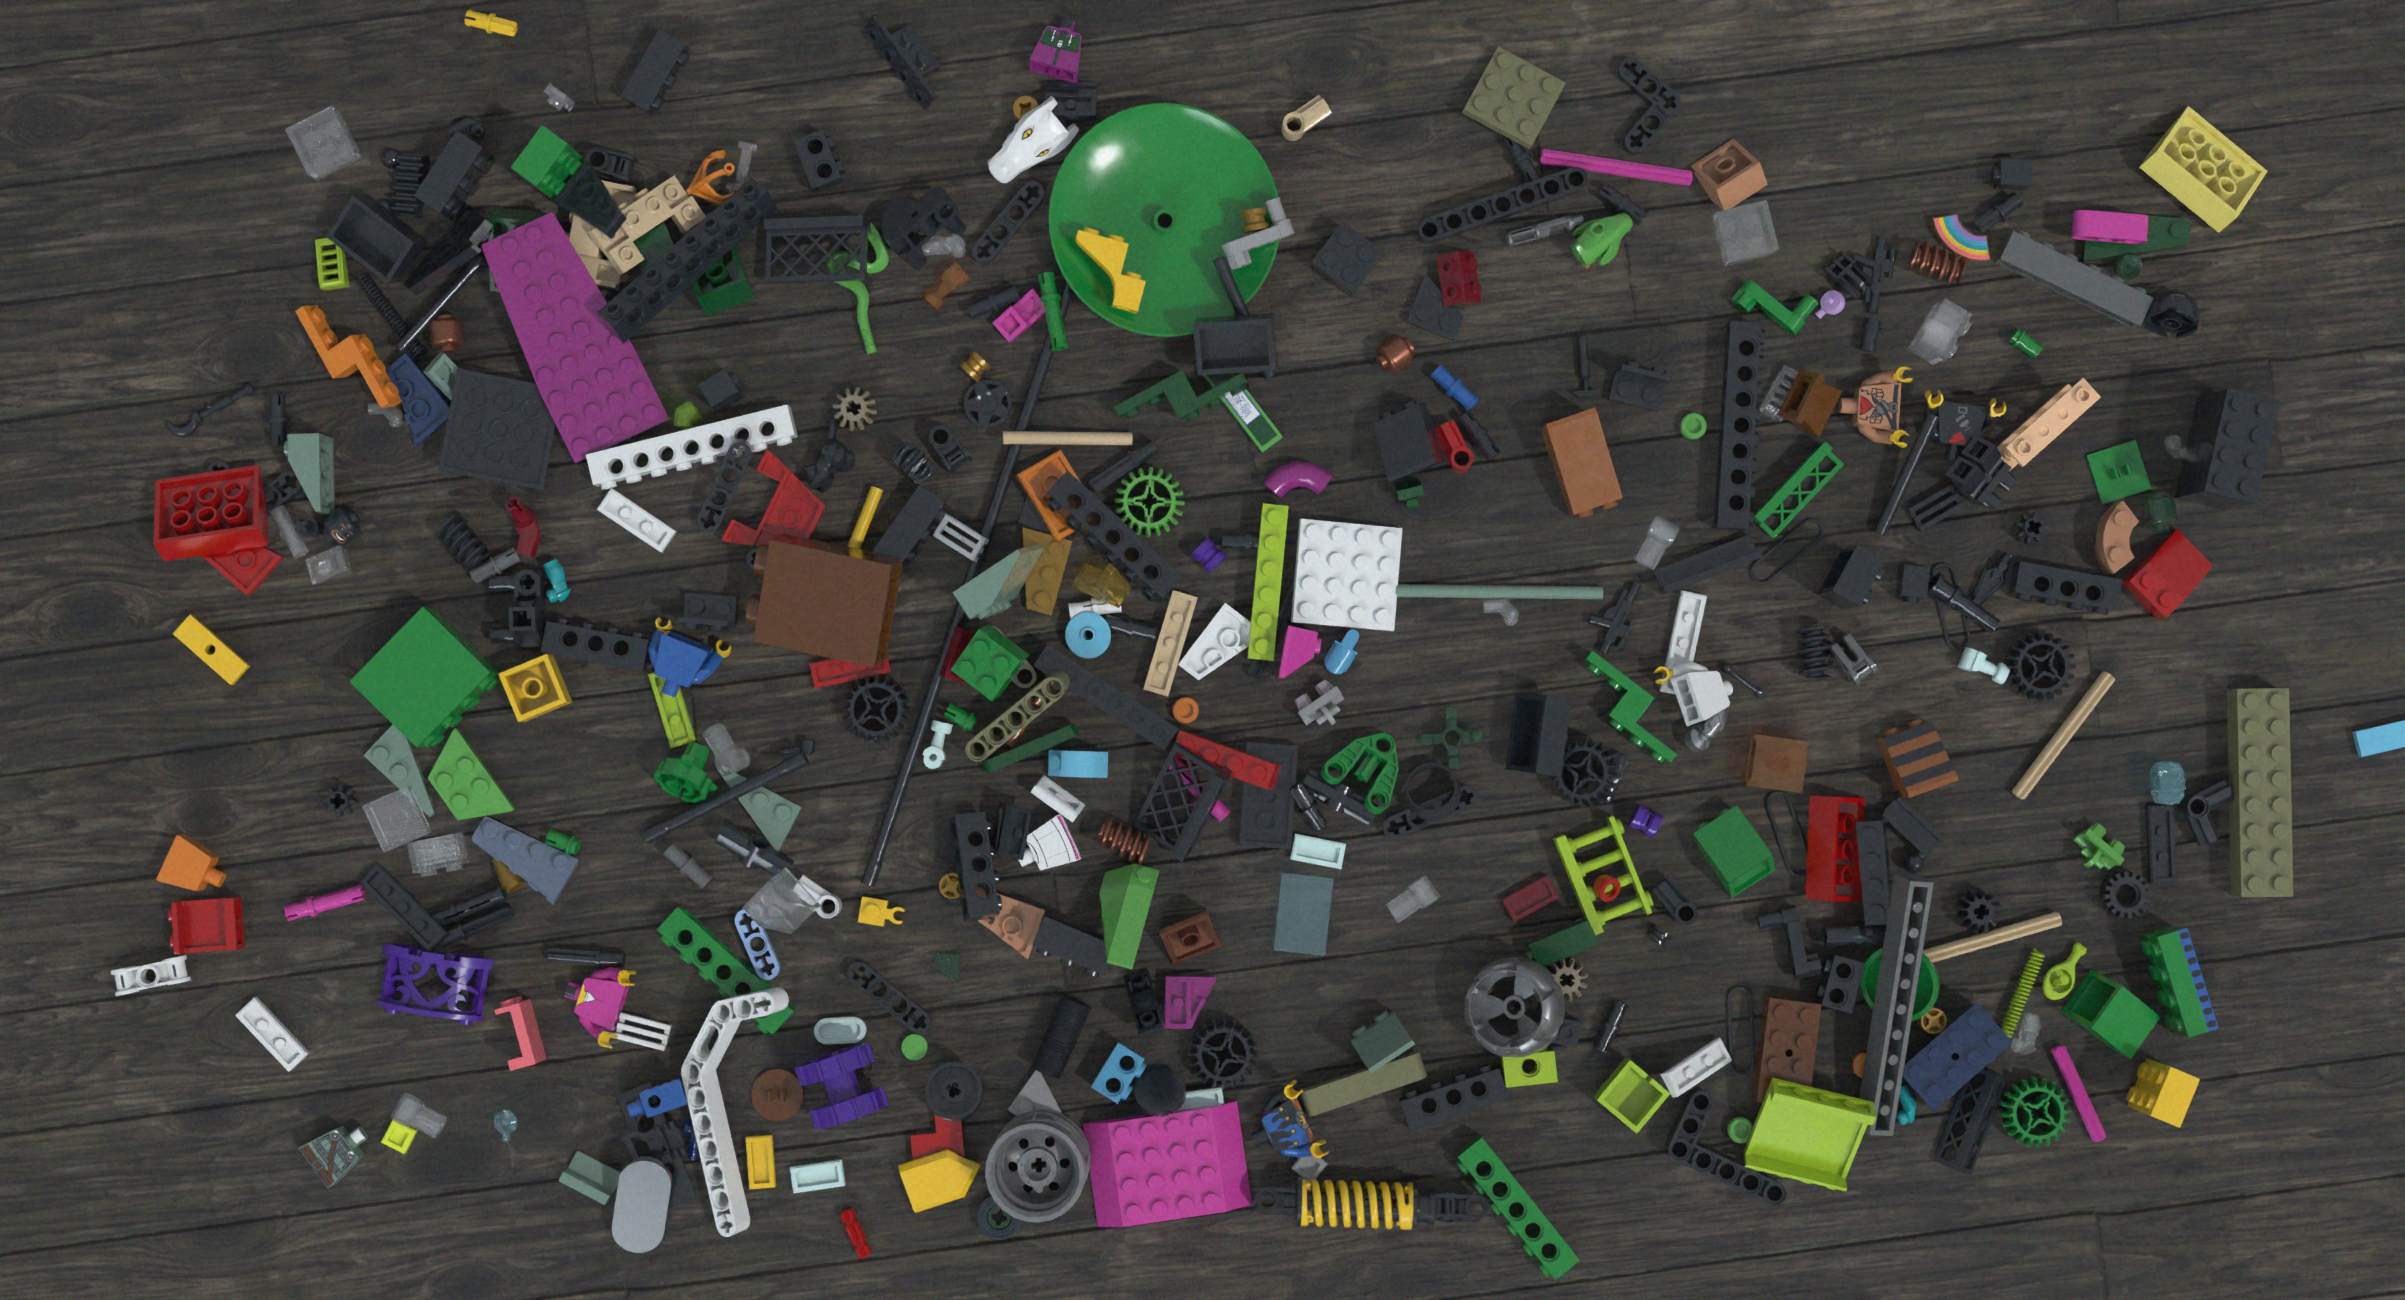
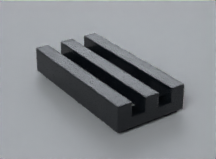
[1907,483,1966,532]

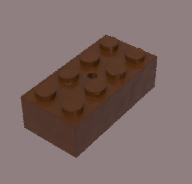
[1751,995,1821,1102]

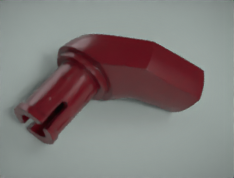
[504,496,542,558]

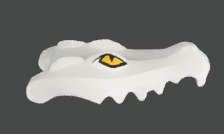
[988,96,1079,183]

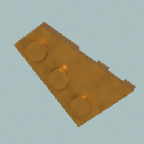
[1023,527,1073,616]

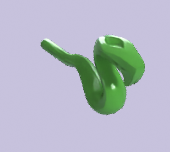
[827,223,889,354]

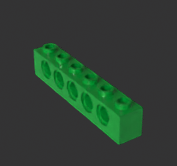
[657,905,796,1035]
[1456,1134,1580,1280]

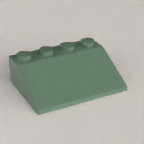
[953,544,1044,620]

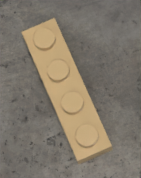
[1144,590,1198,697]

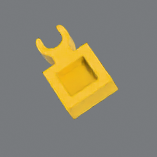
[858,896,905,926]

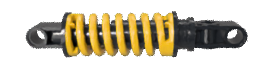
[1255,1177,1489,1232]

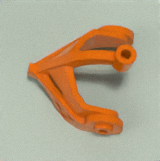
[686,150,734,206]

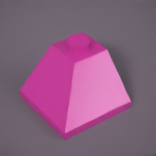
[1278,626,1322,679]

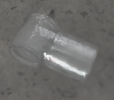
[1634,515,1680,570]
[702,723,750,776]
[1385,875,1441,923]
[390,1093,447,1138]

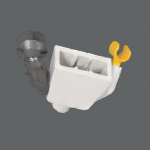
[1653,662,1733,752]

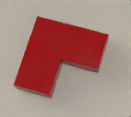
[910,1115,965,1160]

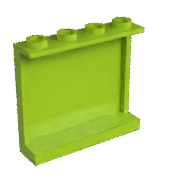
[1743,1078,1876,1191]

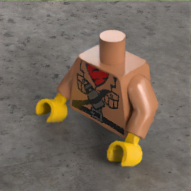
[1839,367,1913,448]

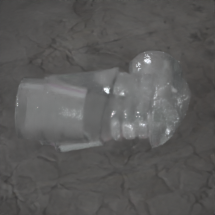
[922,233,966,257]
[2011,1013,2042,1055]

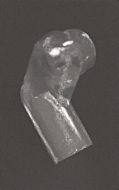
[1483,599,1519,625]

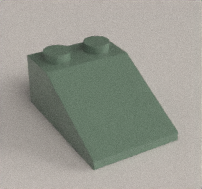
[284,433,335,515]
[1350,1010,1415,1073]

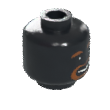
[321,508,362,546]

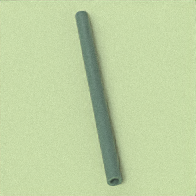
[1396,584,1603,599]

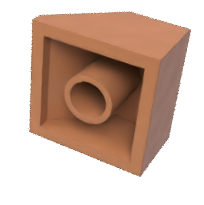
[1691,139,1768,212]

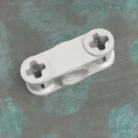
[111,955,191,996]

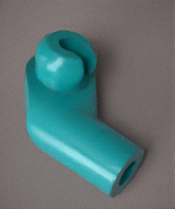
[1896,1085,1916,1125]

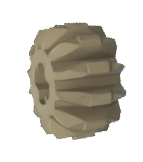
[833,387,877,431]
[1549,958,1588,1001]

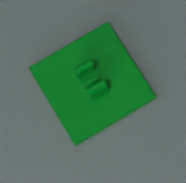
[2086,440,2151,505]

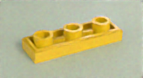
[173,614,250,685]

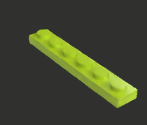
[1247,503,1289,661]

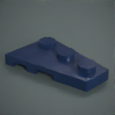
[386,353,450,446]

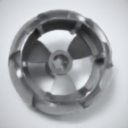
[1464,957,1565,1058]

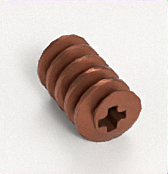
[1908,240,1968,286]
[1094,816,1151,865]

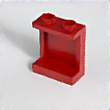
[168,897,245,954]

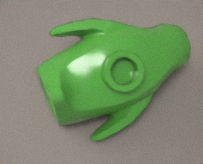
[1570,213,1633,269]

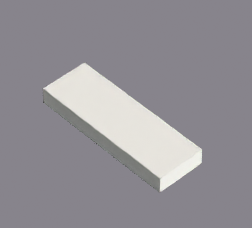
[597,488,677,553]
[235,997,310,1072]
[1661,1038,1732,1098]

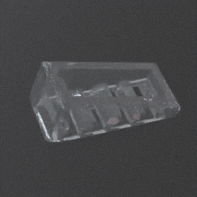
[1759,365,1798,422]

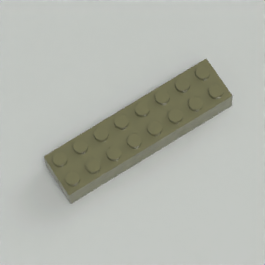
[2227,688,2293,897]

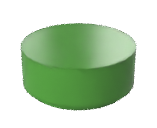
[1679,413,1707,440]
[902,1034,928,1060]
[1727,1116,1753,1143]

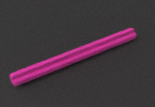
[1540,149,1693,186]

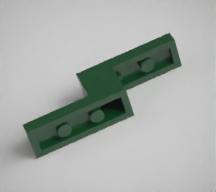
[1114,370,1249,421]

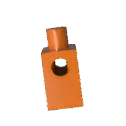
[156,834,226,891]

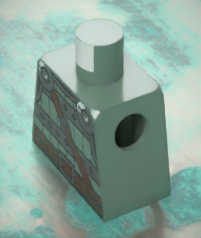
[299,1126,368,1188]

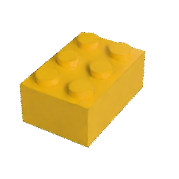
[2127,1058,2200,1128]

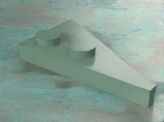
[363,724,435,817]
[718,765,802,851]

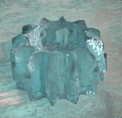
[2148,761,2186,805]

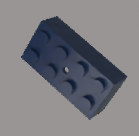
[1902,1002,2013,1111]

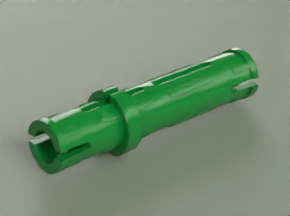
[1038,272,1068,351]

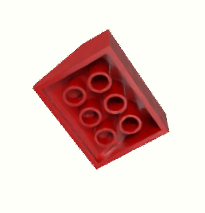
[153,465,268,561]

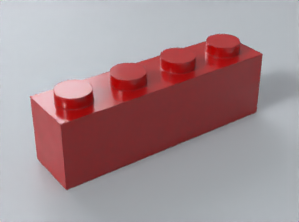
[1175,730,1282,790]

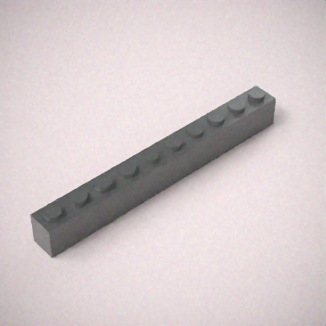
[1859,873,1934,1136]

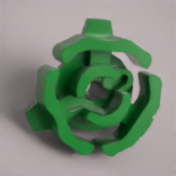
[654,742,717,803]

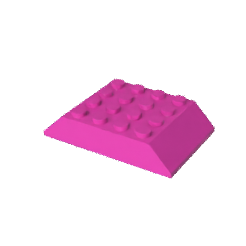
[1083,1100,1252,1227]

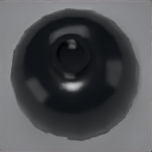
[2145,289,2200,338]

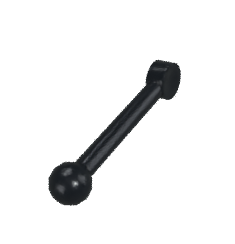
[1722,663,1768,700]

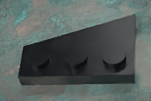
[554,159,627,239]

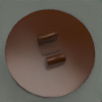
[751,1069,804,1121]

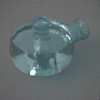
[494,1110,517,1142]

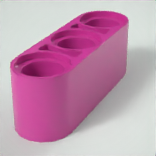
[2071,210,2149,244]

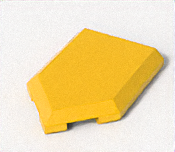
[898,1149,981,1213]

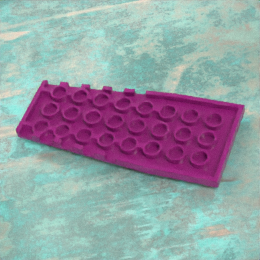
[481,212,670,463]

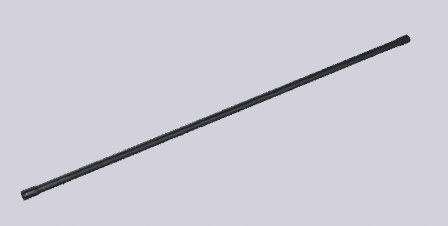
[861,279,1074,887]

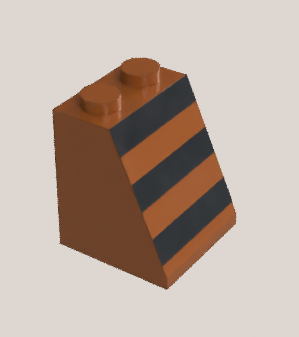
[1877,718,1959,798]

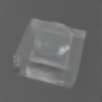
[543,83,575,112]

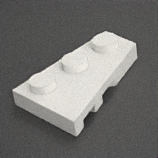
[1178,603,1251,680]

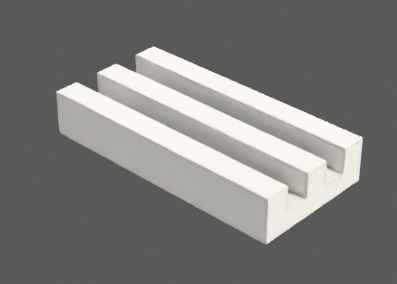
[933,514,989,562]
[1031,775,1085,823]
[615,1012,672,1051]

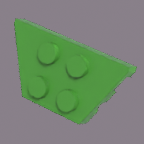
[428,729,515,820]

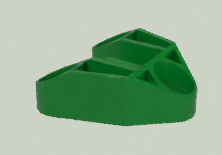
[1321,733,1399,814]

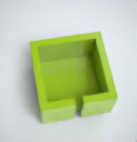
[1593,1057,1670,1133]

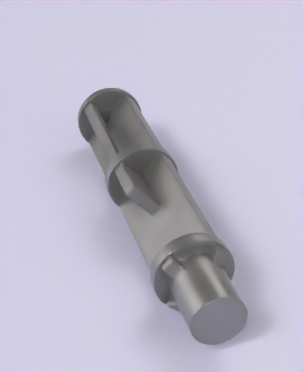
[1505,214,1584,247]

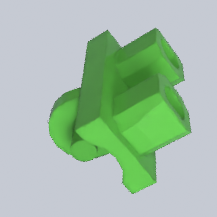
[2073,823,2125,870]

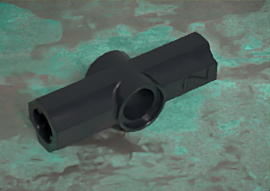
[1302,769,1378,825]
[715,822,794,881]

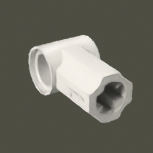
[791,875,842,918]

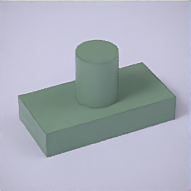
[423,353,458,400]

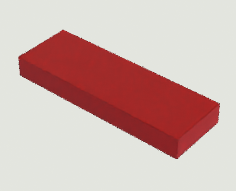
[809,654,891,689]

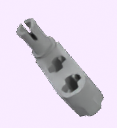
[1222,197,1295,270]

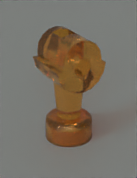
[923,263,971,310]

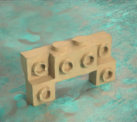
[587,175,706,275]
[567,180,637,290]

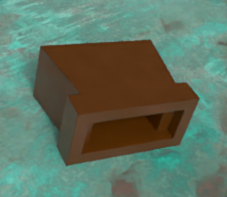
[1777,369,1842,437]

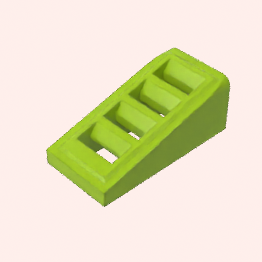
[315,238,350,291]

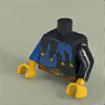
[1250,1080,1329,1158]

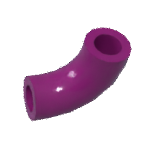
[1262,461,1334,499]

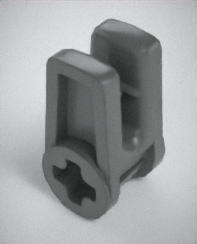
[1828,632,1878,686]

